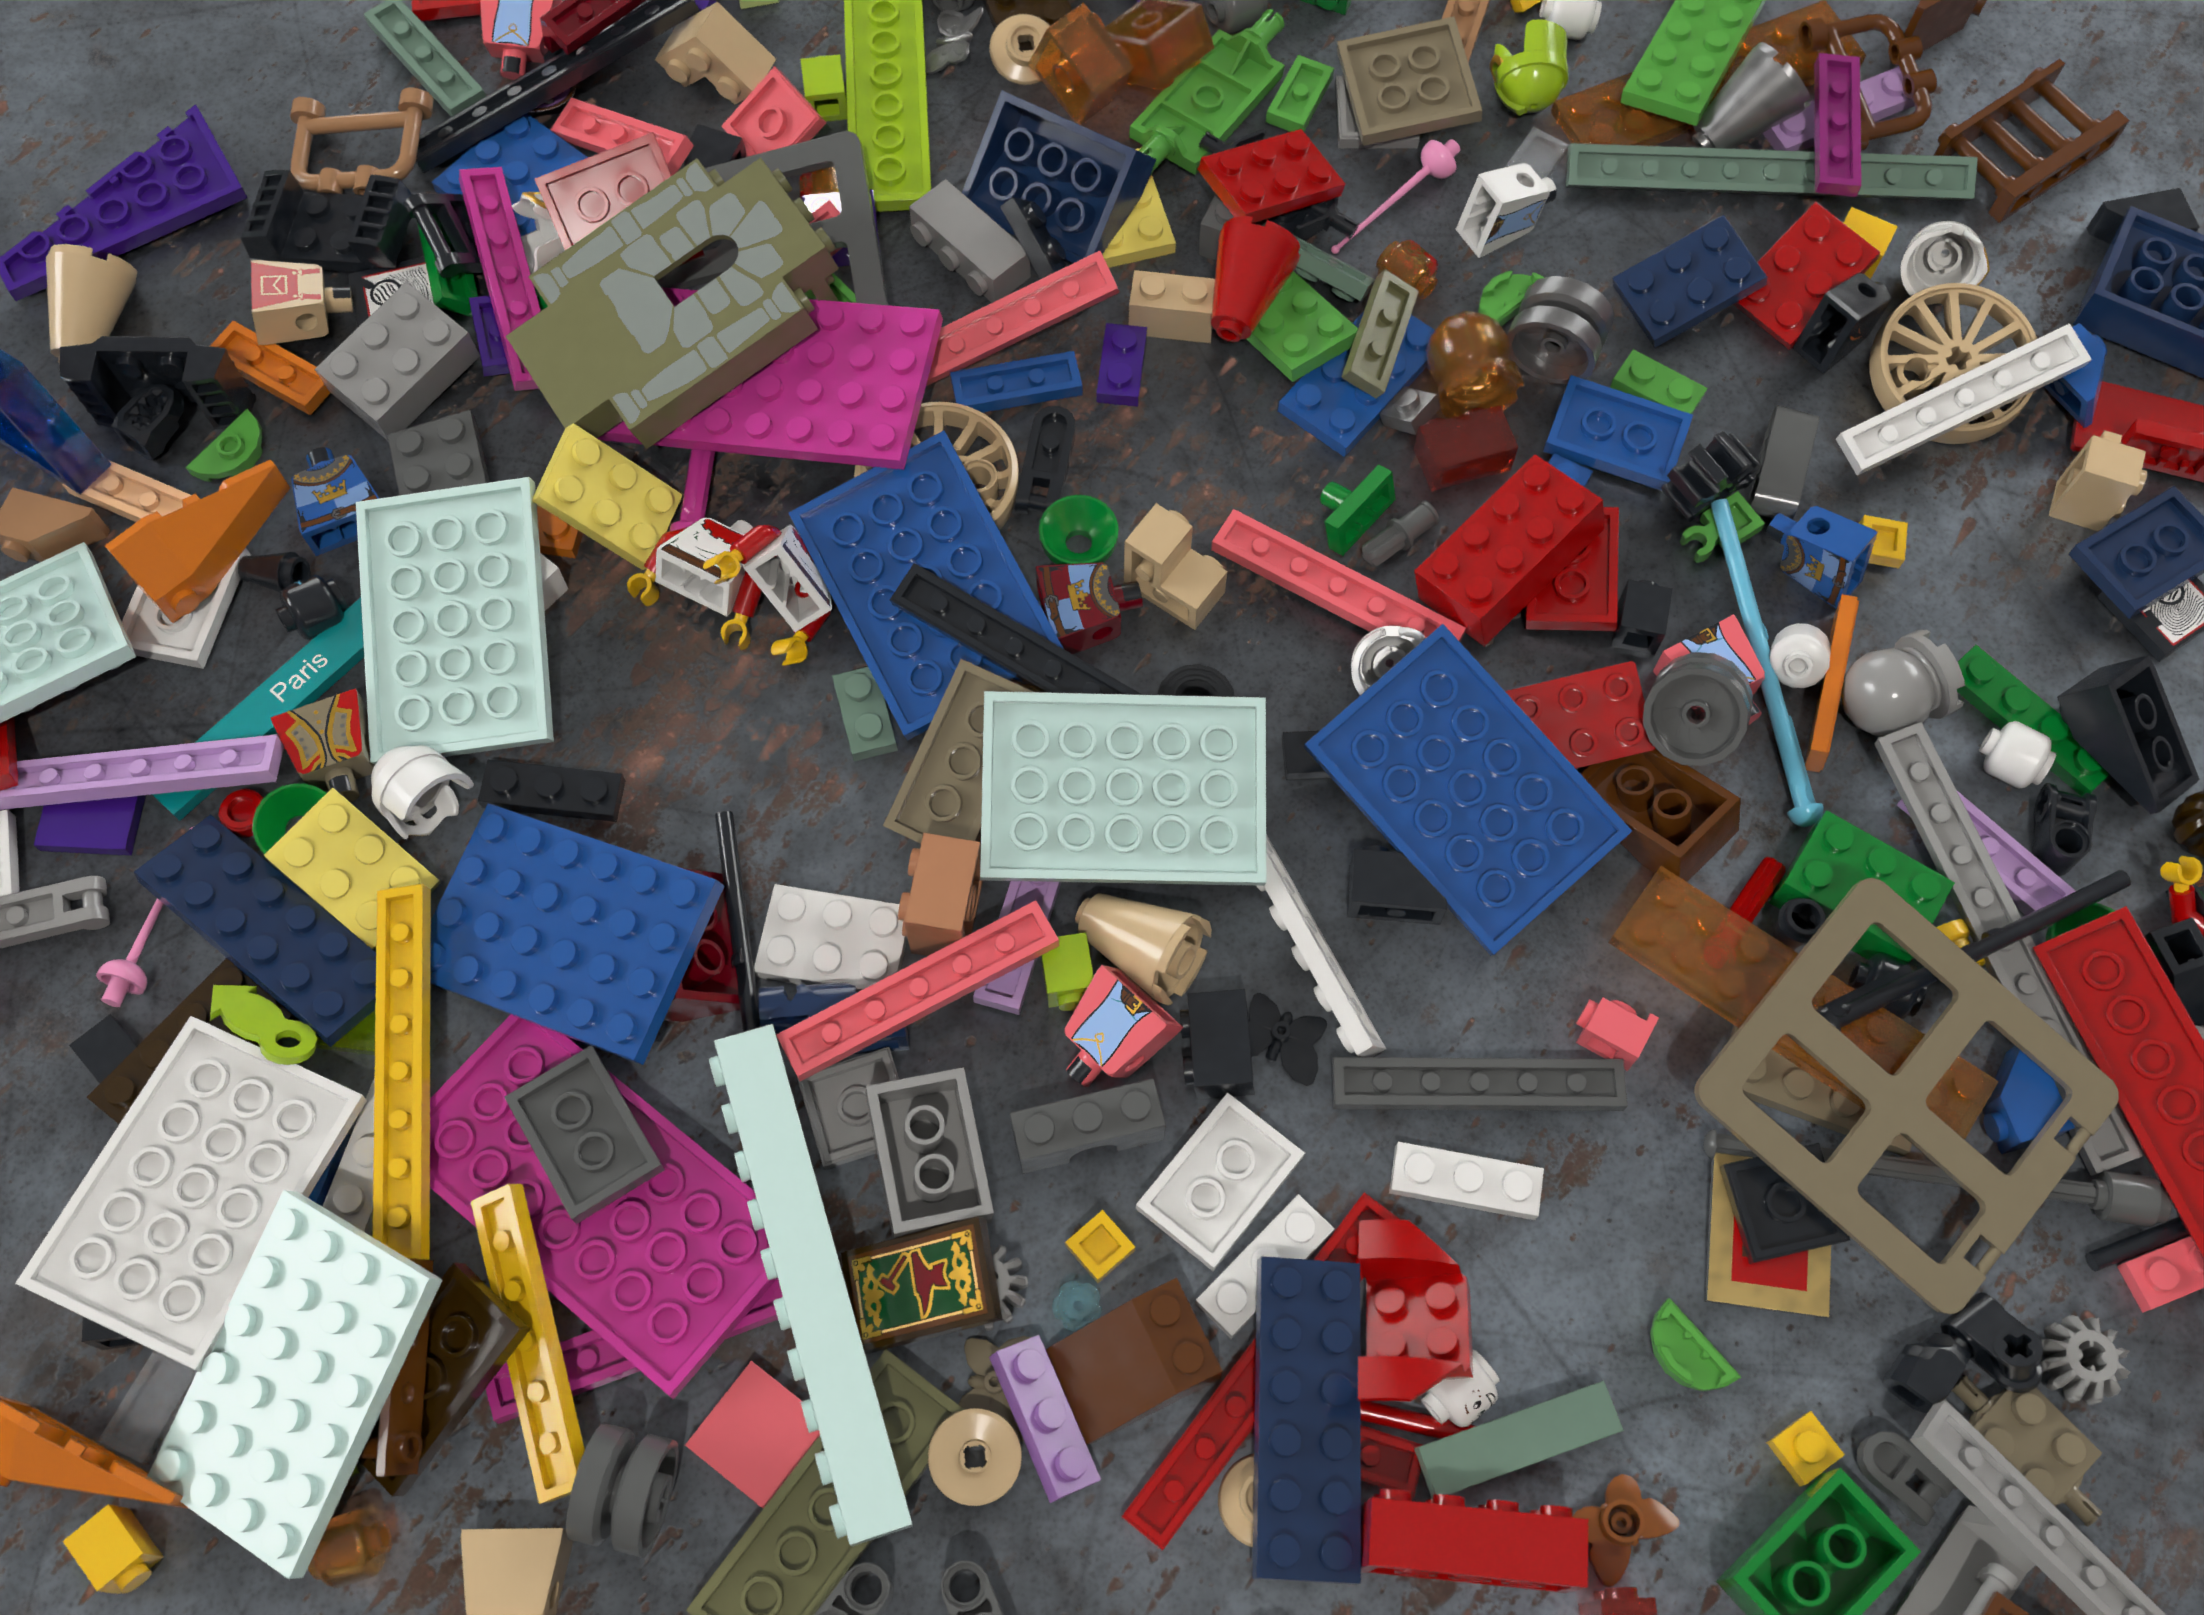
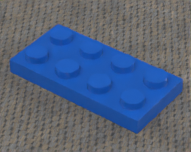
[1278,311,1447,457]

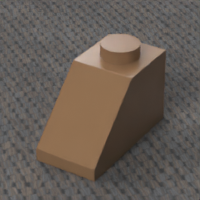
[0,487,111,562]

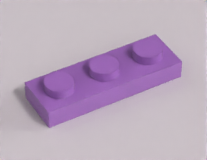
[989,1335,1101,1503]

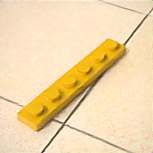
[470,1184,585,1504]

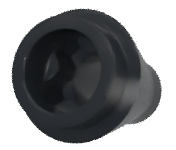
[238,552,311,593]
[1772,898,1826,952]

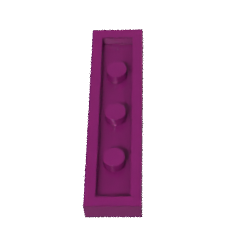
[1814,53,1862,197]

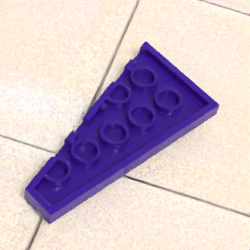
[0,104,248,301]

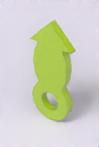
[210,985,317,1065]

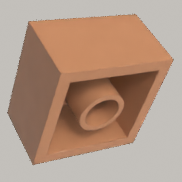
[898,833,983,956]

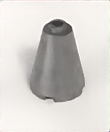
[1692,42,1811,149]

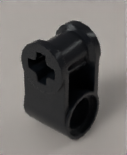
[2031,783,2097,876]
[1940,1292,2043,1393]

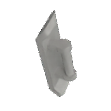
[1892,1505,2036,1615]

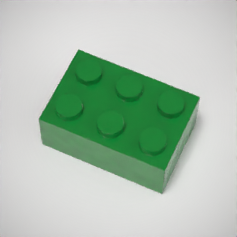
[1768,810,1955,962]
[1715,1467,1921,1615]

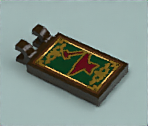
[841,1216,1003,1354]

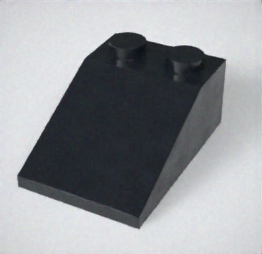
[2057,655,2200,814]

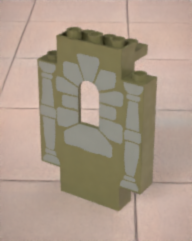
[506,157,839,449]

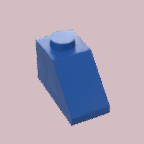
[2044,323,2107,428]
[1982,1046,2075,1154]

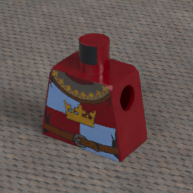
[1035,562,1143,654]

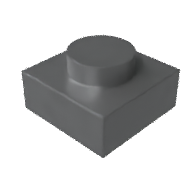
[1379,386,1441,435]

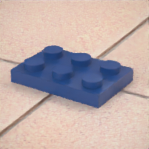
[1543,375,1693,491]

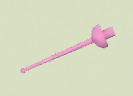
[1331,139,1460,254]
[96,827,193,1007]

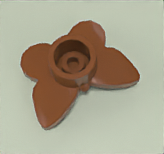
[1572,1474,1680,1588]

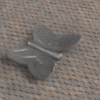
[925,7,984,74]

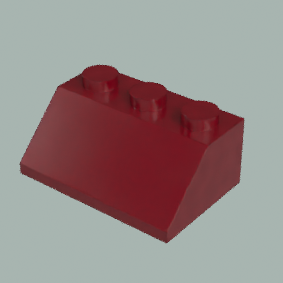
[664,868,740,1022]

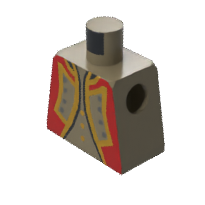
[271,688,375,803]

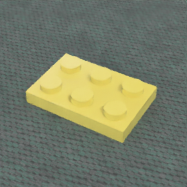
[1102,148,1176,268]
[532,423,683,570]
[264,788,440,951]

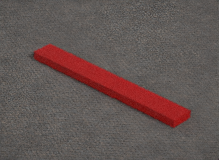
[1121,1192,1401,1552]

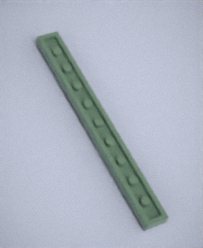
[1566,143,1978,201]

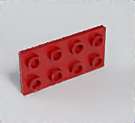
[2070,381,2204,482]
[1505,661,1655,769]

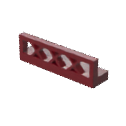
[540,0,646,55]

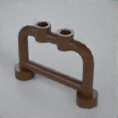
[1799,14,1937,151]

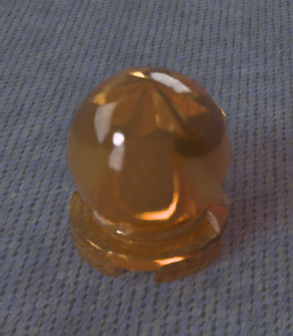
[1426,310,1524,422]

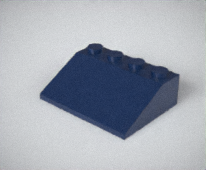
[962,90,1157,263]
[2073,206,2204,379]

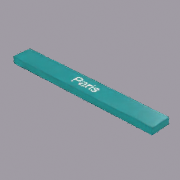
[152,597,364,821]

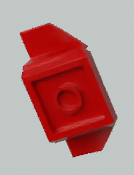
[1358,1219,1473,1402]

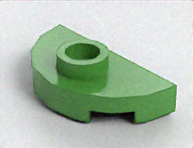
[1478,271,1544,335]
[186,409,263,482]
[1650,1298,1741,1391]

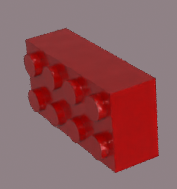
[1414,454,1604,647]
[1361,1489,1588,1593]

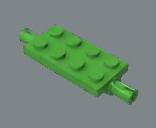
[1129,9,1285,176]

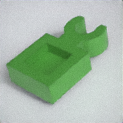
[1680,491,1765,563]

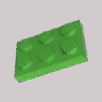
[1247,271,1358,382]

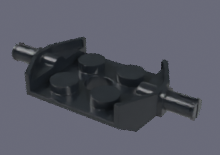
[1199,129,1360,241]

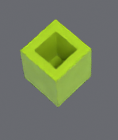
[800,54,847,122]
[1040,932,1094,1011]

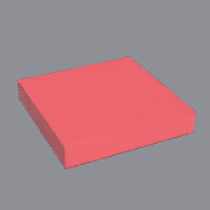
[722,66,826,157]
[685,1361,820,1509]

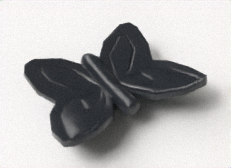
[1249,993,1327,1086]

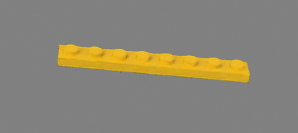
[373,883,431,1260]

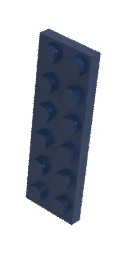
[134,814,376,1047]
[1252,1256,1361,1585]

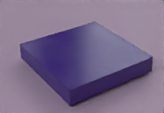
[33,795,146,856]

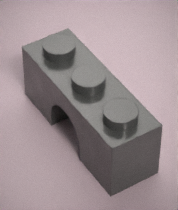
[1010,1078,1166,1174]

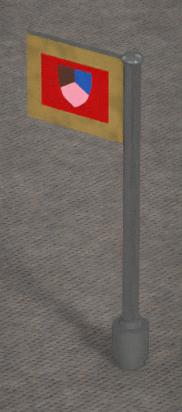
[1703,1129,2172,1319]

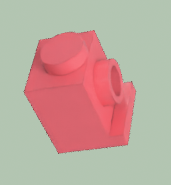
[1576,997,1659,1071]

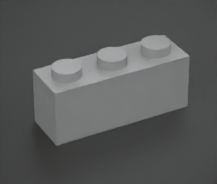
[909,179,1031,303]

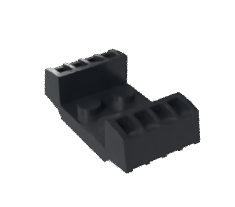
[241,170,413,272]
[60,336,257,429]

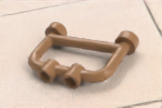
[290,88,434,195]

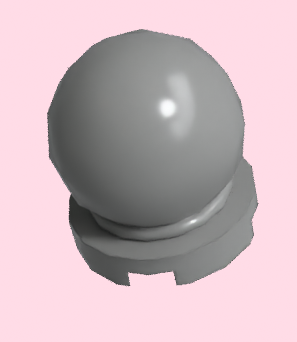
[1841,630,1965,737]

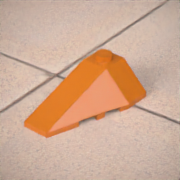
[105,460,290,623]
[0,1396,190,1509]

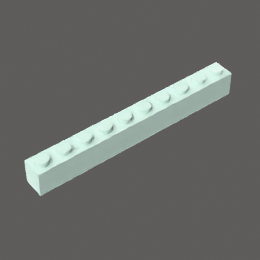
[709,1024,912,1547]

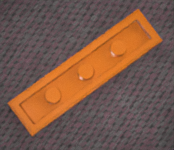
[1805,594,1859,773]

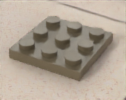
[1337,16,1482,146]

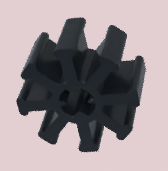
[1661,431,1761,523]

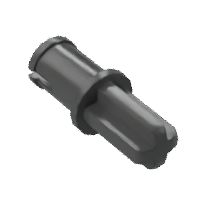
[1361,501,1439,567]

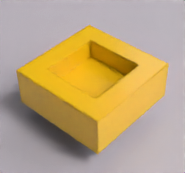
[1859,515,1908,569]
[1065,1210,1135,1283]
[1766,1411,1845,1487]

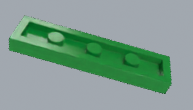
[1957,645,2109,796]

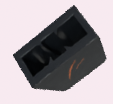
[1792,273,1891,374]

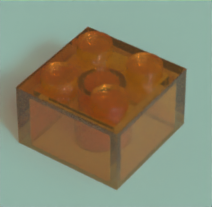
[1093,0,1214,90]
[1028,2,1135,125]

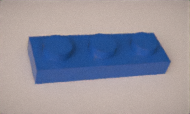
[950,351,1083,413]

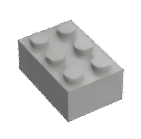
[314,281,480,441]
[866,1067,994,1239]

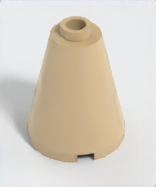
[46,244,137,364]
[1075,893,1212,1006]

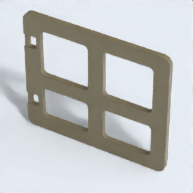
[1694,878,2119,1314]

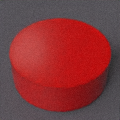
[219,789,263,837]

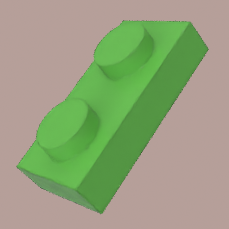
[1266,55,1334,132]
[1610,349,1708,414]

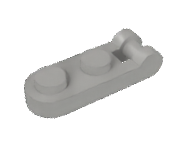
[0,876,110,948]

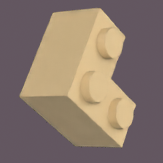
[655,2,776,105]
[1124,503,1227,630]

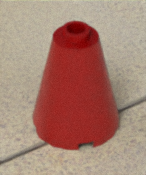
[1211,216,1301,342]

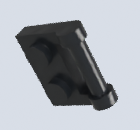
[404,193,483,278]

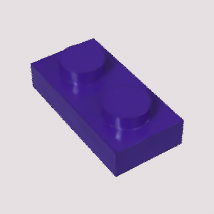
[469,296,510,376]
[1096,323,1147,407]

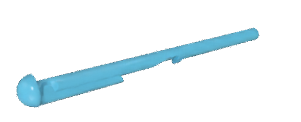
[1711,499,1824,827]

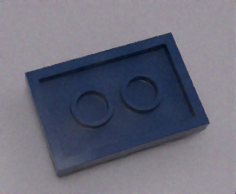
[1613,215,1767,348]
[2068,486,2204,619]

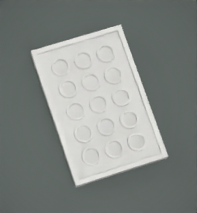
[15,1016,367,1373]

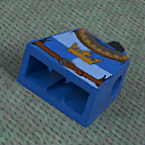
[291,447,380,556]
[1765,506,1878,609]

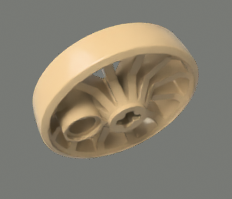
[1869,283,2037,444]
[854,402,1019,531]

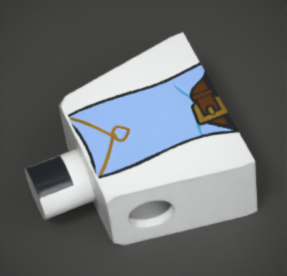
[1456,163,1557,258]

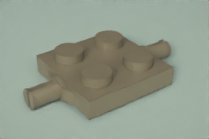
[1951,1375,2103,1526]

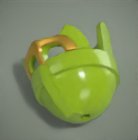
[1489,20,1569,115]

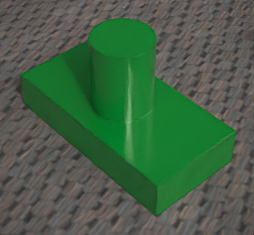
[1320,464,1396,556]

